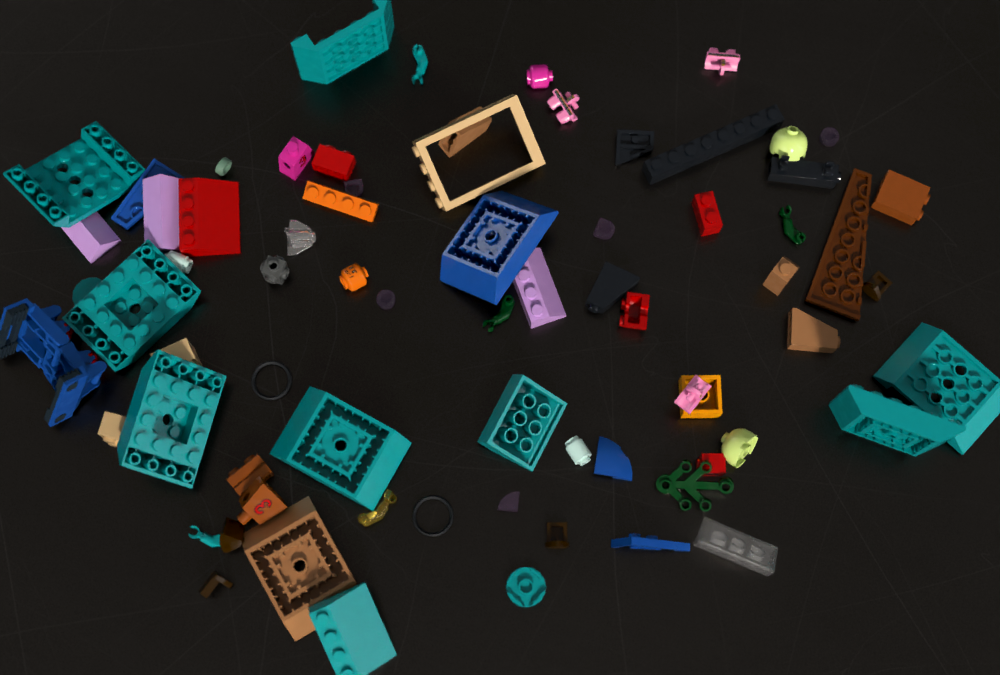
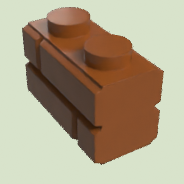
[226,454,274,497]

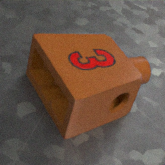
[236,476,288,525]

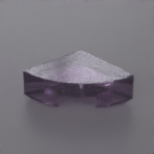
[498,492,519,512]

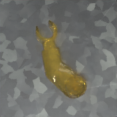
[358,489,397,526]

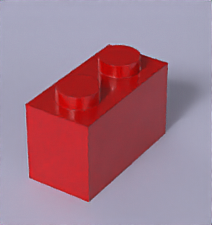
[311,144,356,182]
[691,191,723,237]

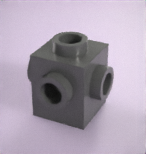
[260,255,290,285]

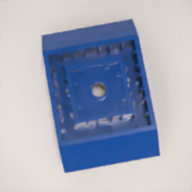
[440,191,559,305]

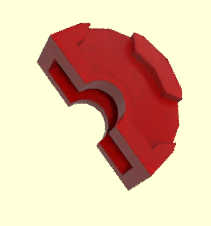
[619,292,650,330]

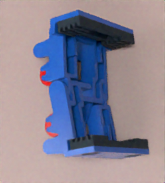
[0,298,107,427]

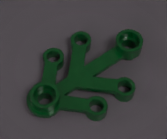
[656,459,734,511]

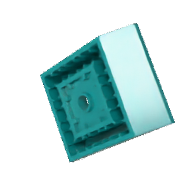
[62,239,201,372]
[117,349,227,489]
[829,384,967,457]
[269,386,412,511]

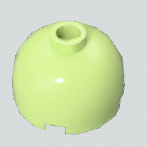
[769,126,808,161]
[721,428,758,468]

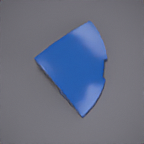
[594,436,632,481]

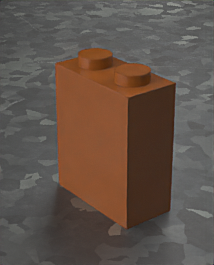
[871,170,931,225]

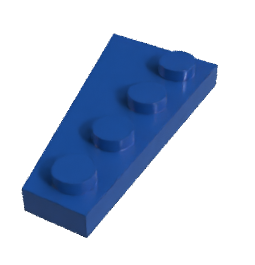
[111,158,184,230]

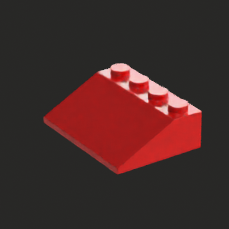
[179,177,241,257]

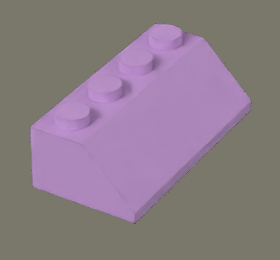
[513,248,566,329]

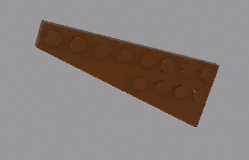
[805,168,872,322]

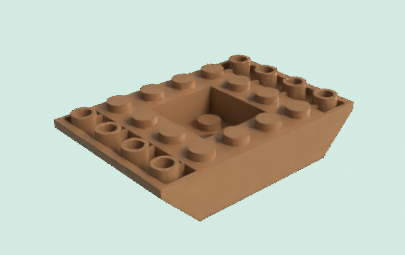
[241,496,358,641]

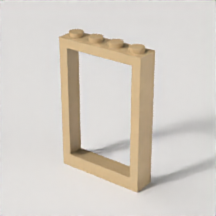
[412,94,546,211]

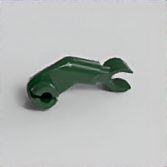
[779,205,806,244]
[482,295,515,332]

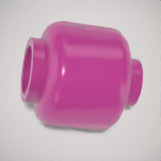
[526,64,553,89]

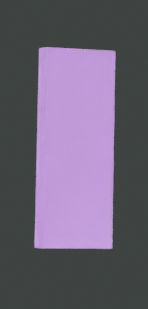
[142,174,181,253]
[61,194,121,264]

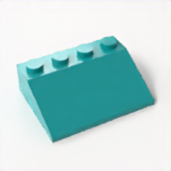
[477,374,568,472]
[308,582,397,675]

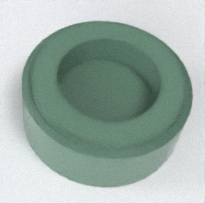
[215,157,232,176]

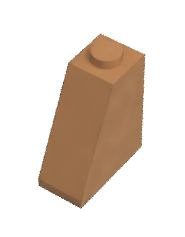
[438,106,492,158]
[763,256,800,296]
[787,308,841,353]

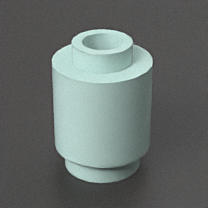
[165,250,193,274]
[565,436,592,466]

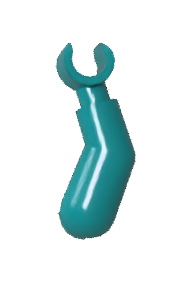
[412,44,428,84]
[188,525,220,547]

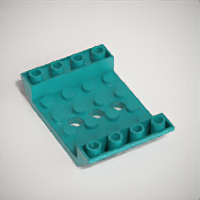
[290,0,394,84]
[3,121,146,228]
[872,322,1000,455]

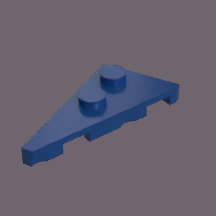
[611,533,690,552]

